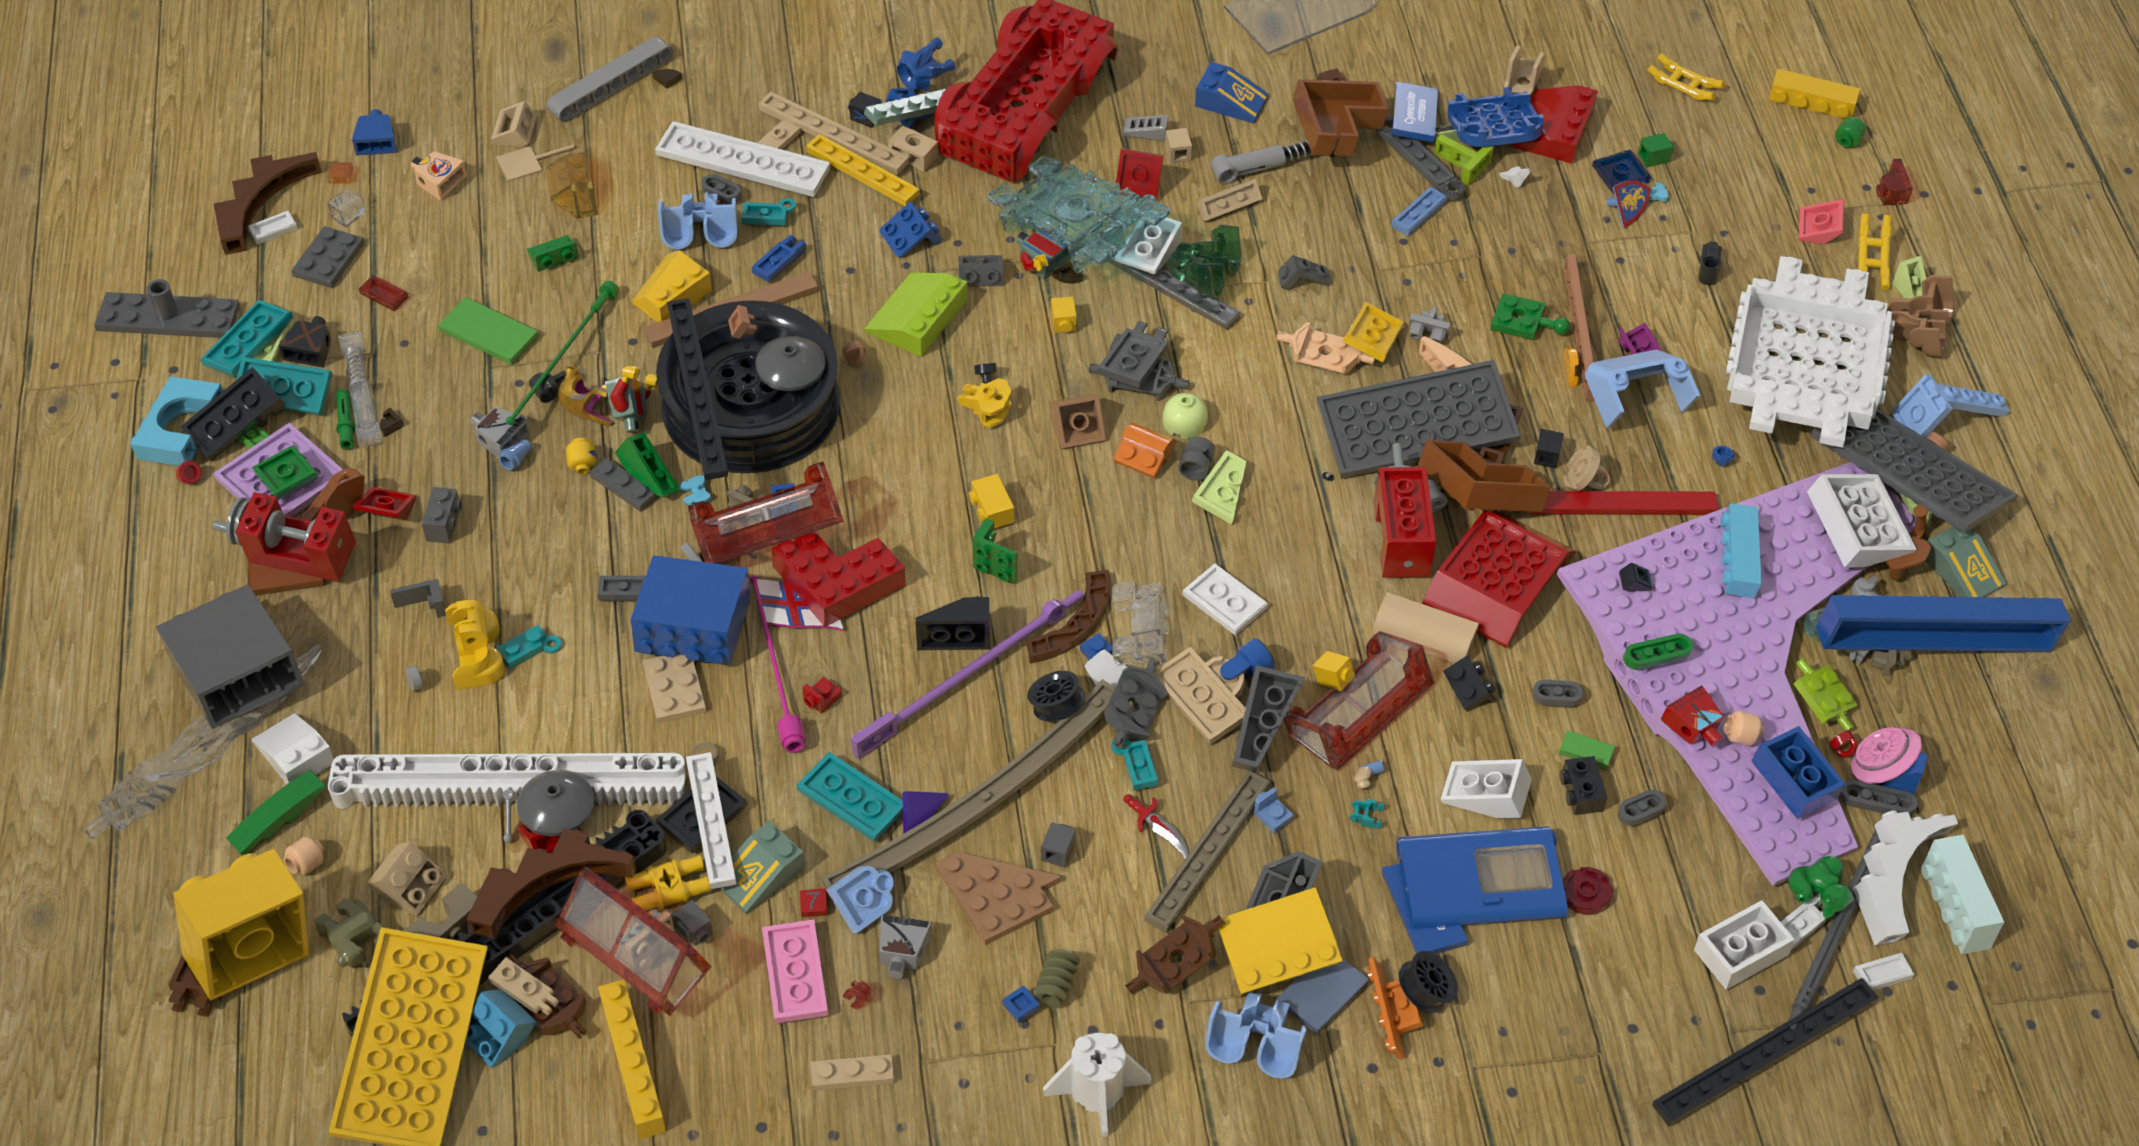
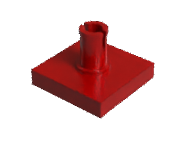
[1114,148,1164,199]

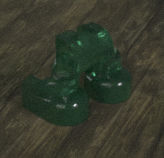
[1168,225,1241,298]

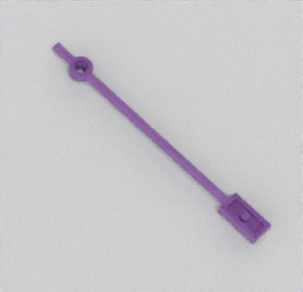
[850,590,1084,759]

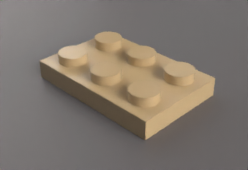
[642,654,706,723]

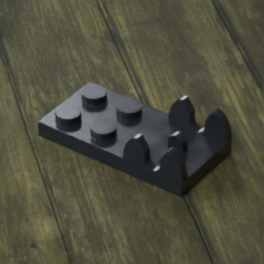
[180,367,285,461]

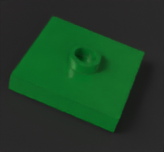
[252,445,319,500]

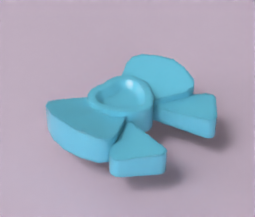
[1642,182,1668,202]
[679,475,712,506]

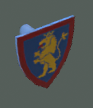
[1607,181,1651,228]

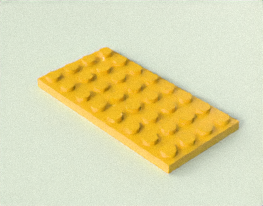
[328,927,487,1146]

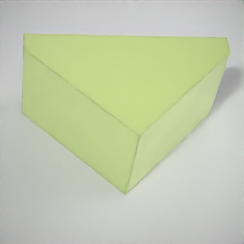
[1893,256,1926,298]

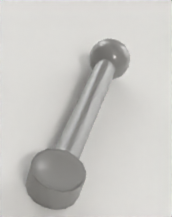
[503,789,514,843]

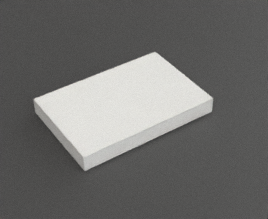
[1182,564,1268,636]

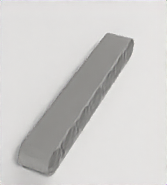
[546,36,674,122]

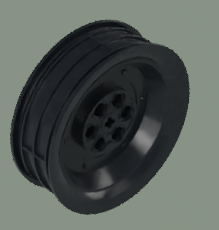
[656,300,840,474]

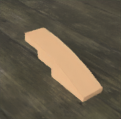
[1419,336,1471,372]

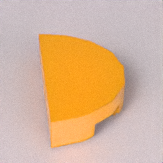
[1563,347,1579,387]

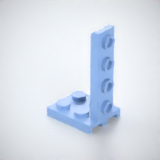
[1891,374,2010,438]

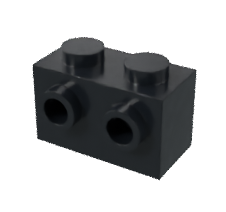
[1559,756,1607,815]

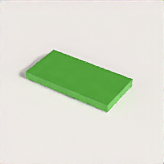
[438,297,538,365]

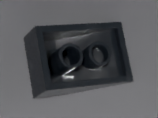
[916,596,990,650]

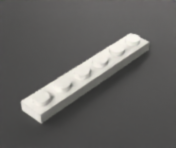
[686,752,736,889]

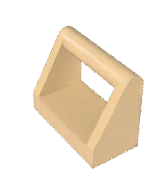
[491,101,537,147]

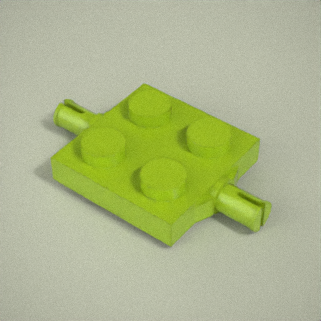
[1793,658,1857,731]

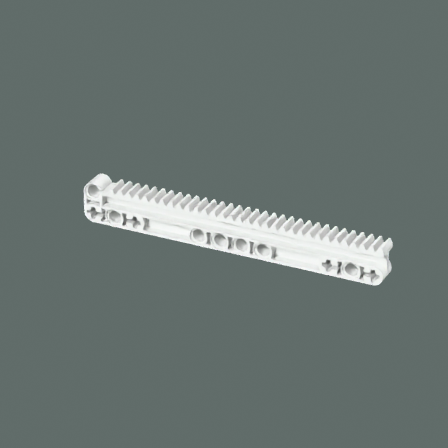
[328,753,687,809]

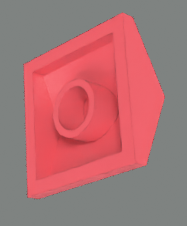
[1799,199,1845,244]

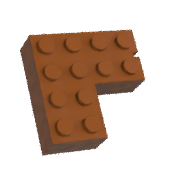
[1293,79,1389,156]
[1418,440,1551,513]

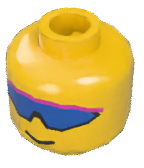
[566,438,597,474]

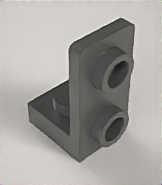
[390,579,446,618]

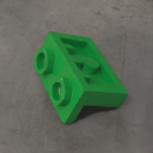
[527,235,579,272]

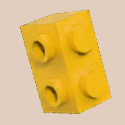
[969,473,1014,528]

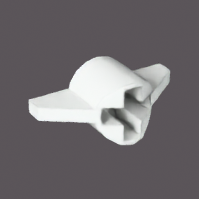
[1499,167,1531,188]

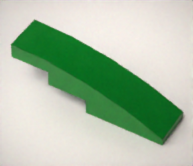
[226,770,327,855]

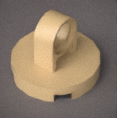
[1563,446,1610,491]

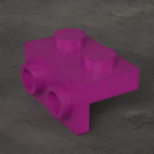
[1618,323,1662,355]

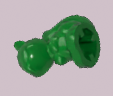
[1788,856,1854,919]

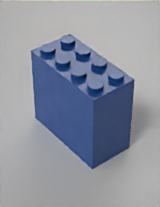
[630,555,750,665]

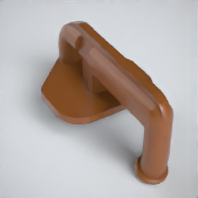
[301,468,365,521]
[1885,505,1931,581]

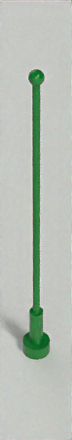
[506,281,619,425]

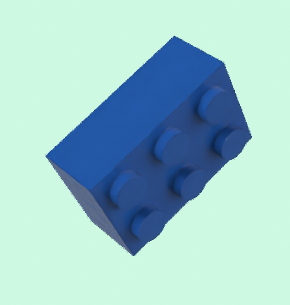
[1751,726,1846,819]

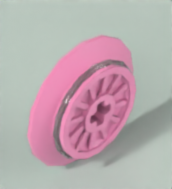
[1851,727,1922,784]

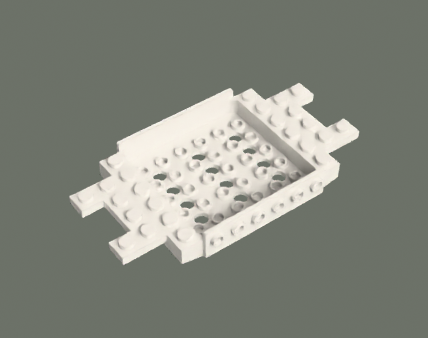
[1726,256,1895,448]

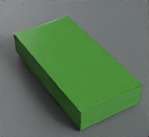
[1559,730,1615,770]

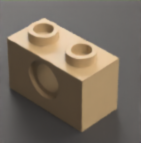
[888,126,938,172]

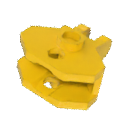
[957,378,1012,428]

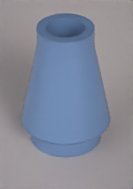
[499,439,532,470]

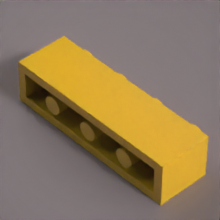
[1769,69,1860,119]

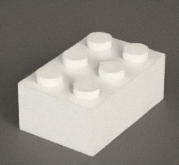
[1694,900,1795,990]

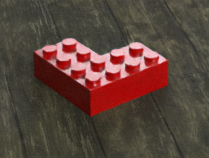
[772,528,905,627]

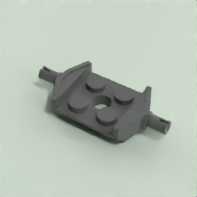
[1089,359,1189,401]
[1104,658,1168,749]

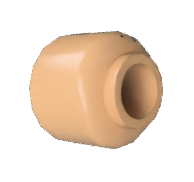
[1724,711,1764,746]
[283,837,324,875]

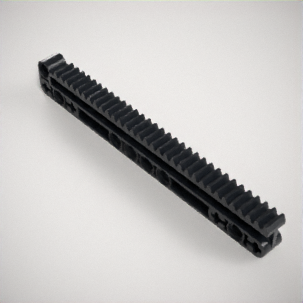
[342,810,667,1035]

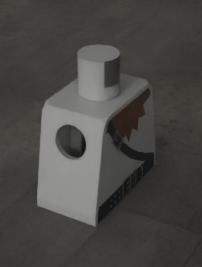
[471,407,531,458]
[880,915,931,979]

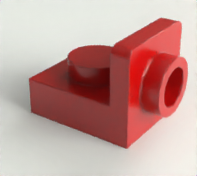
[802,677,842,714]

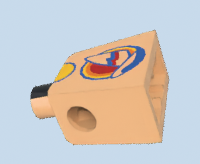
[411,152,467,201]

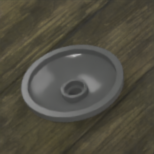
[756,336,825,391]
[517,770,595,836]

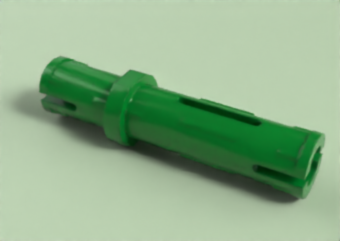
[336,389,355,450]

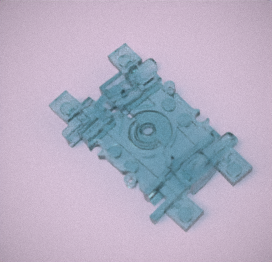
[987,155,1170,273]

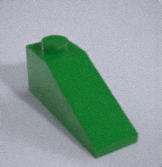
[615,432,680,498]

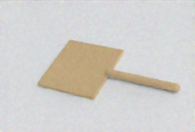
[496,145,575,182]

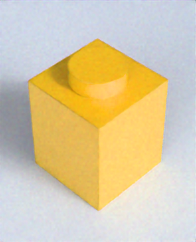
[1051,296,1076,333]
[1312,651,1355,691]

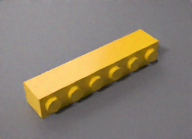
[598,979,666,1140]

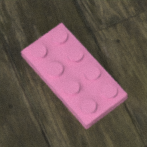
[762,919,828,1024]

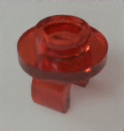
[843,980,872,1010]

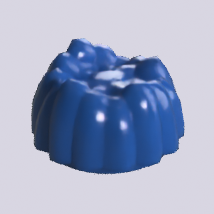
[1712,445,1735,467]

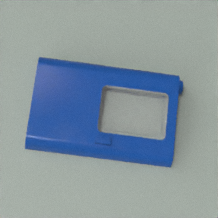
[1396,826,1568,928]

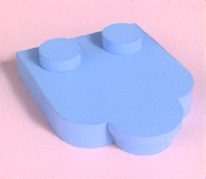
[826,866,894,934]

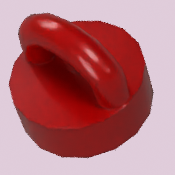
[176,461,202,484]
[1829,730,1858,758]

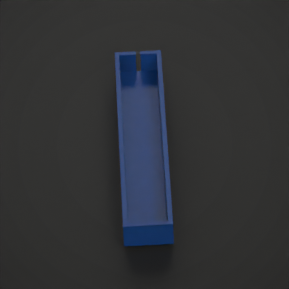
[1816,595,2070,652]

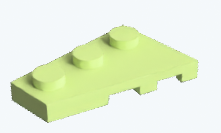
[1191,450,1246,525]

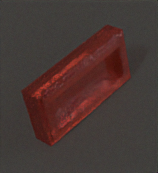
[359,275,409,311]

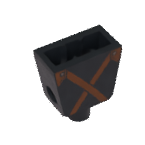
[279,316,331,368]

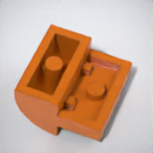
[1113,422,1176,479]

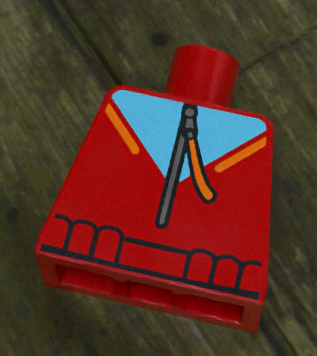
[1660,685,1724,747]

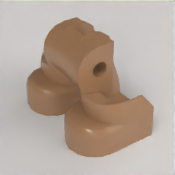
[1888,275,1954,357]

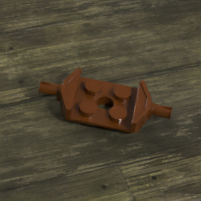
[1125,915,1226,994]
[507,954,587,1039]

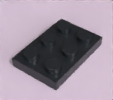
[656,776,747,854]

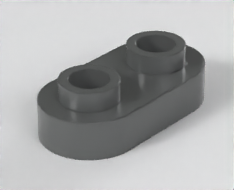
[701,174,741,204]
[1532,680,1583,707]
[1618,790,1666,826]

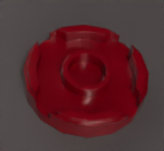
[1563,867,1613,915]

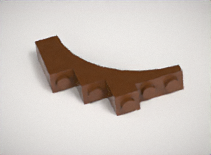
[213,152,322,255]
[467,828,636,939]

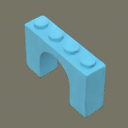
[130,376,223,466]

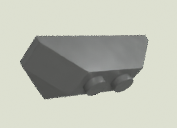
[1245,851,1323,910]

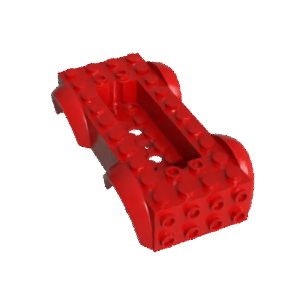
[934,0,1118,183]

